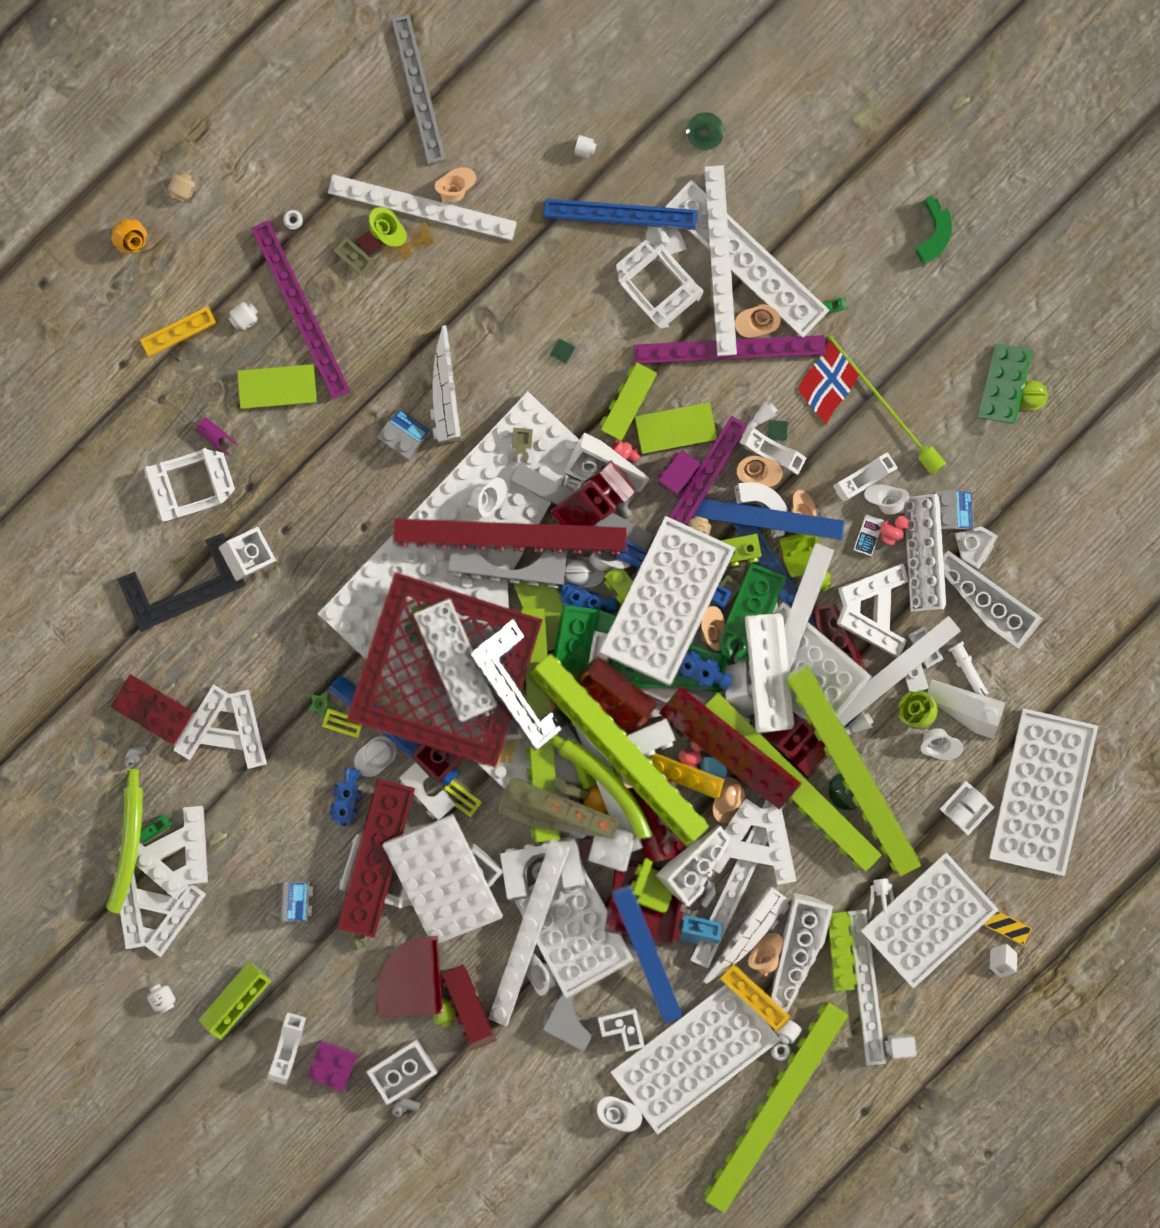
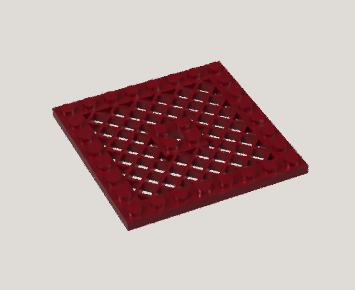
[347,572,543,768]

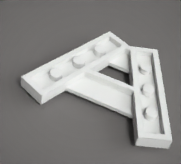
[837,564,909,658]
[174,684,267,769]
[713,798,796,885]
[118,806,208,899]
[114,873,206,957]

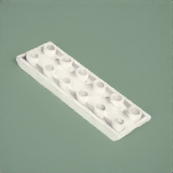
[904,494,946,612]
[414,599,497,722]
[745,613,794,733]

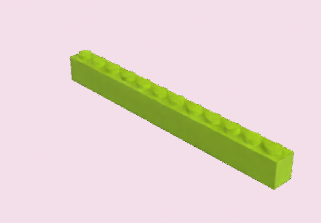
[520,608,560,842]
[529,654,709,846]
[786,663,921,877]
[704,692,882,871]
[704,1002,849,1213]

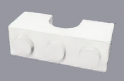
[399,762,456,820]

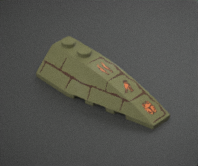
[498,776,620,838]

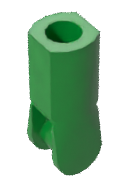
[821,297,848,314]
[140,814,172,843]

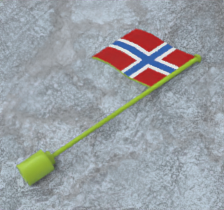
[798,335,947,475]

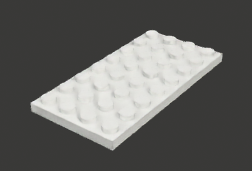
[600,516,735,686]
[989,708,1098,876]
[611,984,780,1134]

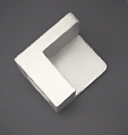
[990,944,1017,978]

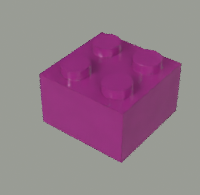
[657,450,701,497]
[307,1040,359,1092]

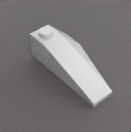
[564,433,649,492]
[927,679,1005,739]
[656,825,731,907]

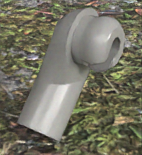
[617,494,634,519]
[123,744,148,768]
[698,879,716,908]
[392,1098,420,1117]

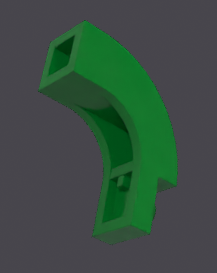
[914,195,952,266]

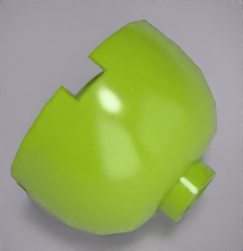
[898,690,938,729]

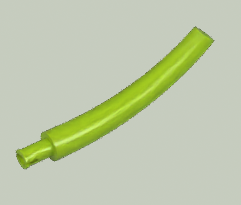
[547,734,652,839]
[106,769,143,913]

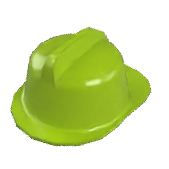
[369,207,407,247]
[1019,380,1048,411]

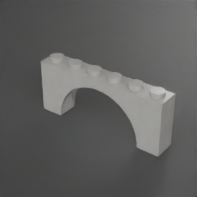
[447,546,567,589]
[541,940,636,1052]

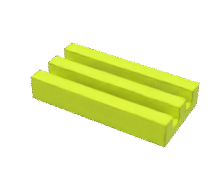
[322,708,363,738]
[444,781,482,818]

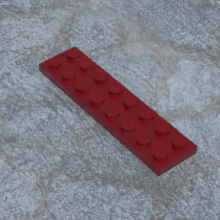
[659,686,802,810]
[337,778,415,938]

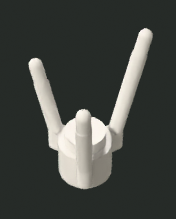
[868,879,895,920]

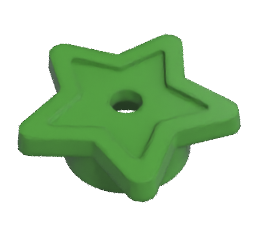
[309,692,334,717]

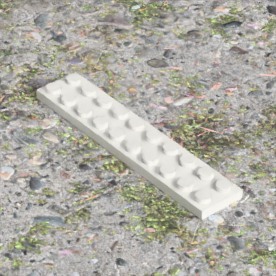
[665,180,829,338]

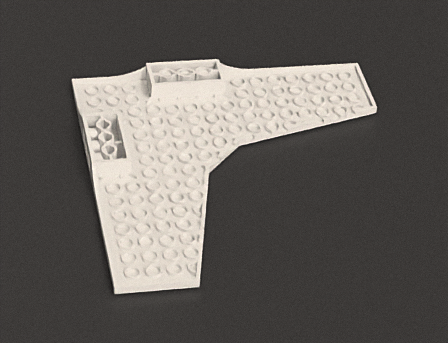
[318,392,582,799]

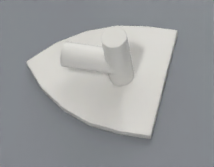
[646,227,687,260]

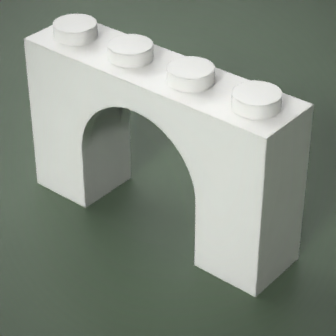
[500,837,586,901]

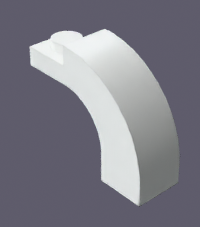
[740,426,806,475]
[833,452,898,502]
[734,482,788,539]
[267,1012,306,1085]

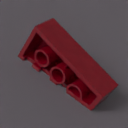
[814,604,868,673]
[441,964,497,1049]

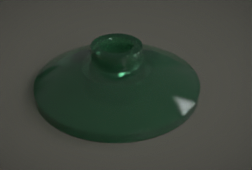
[686,112,724,150]
[829,773,858,810]

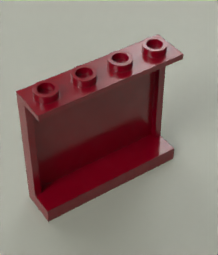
[604,860,684,946]

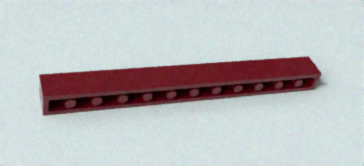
[393,518,627,556]

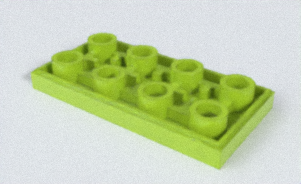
[237,364,317,409]
[635,402,717,454]
[513,581,563,652]

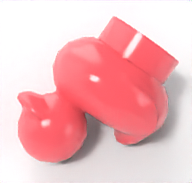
[610,440,640,463]
[880,516,909,545]
[678,740,704,769]

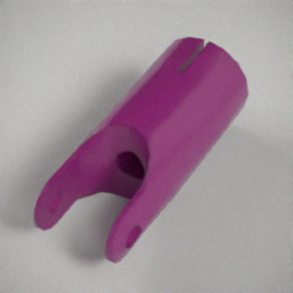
[195,417,238,456]

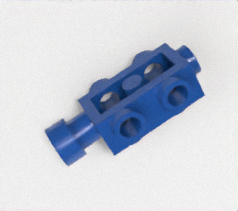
[559,583,617,613]
[678,650,733,690]
[329,767,362,826]

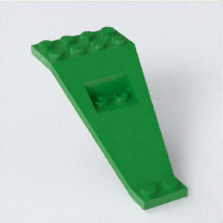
[553,604,728,692]

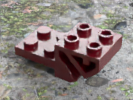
[550,460,636,526]
[110,674,195,746]
[750,712,828,779]

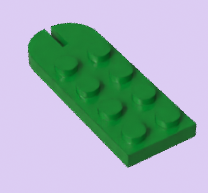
[719,563,787,663]

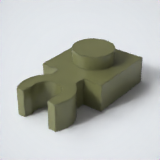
[512,428,533,462]

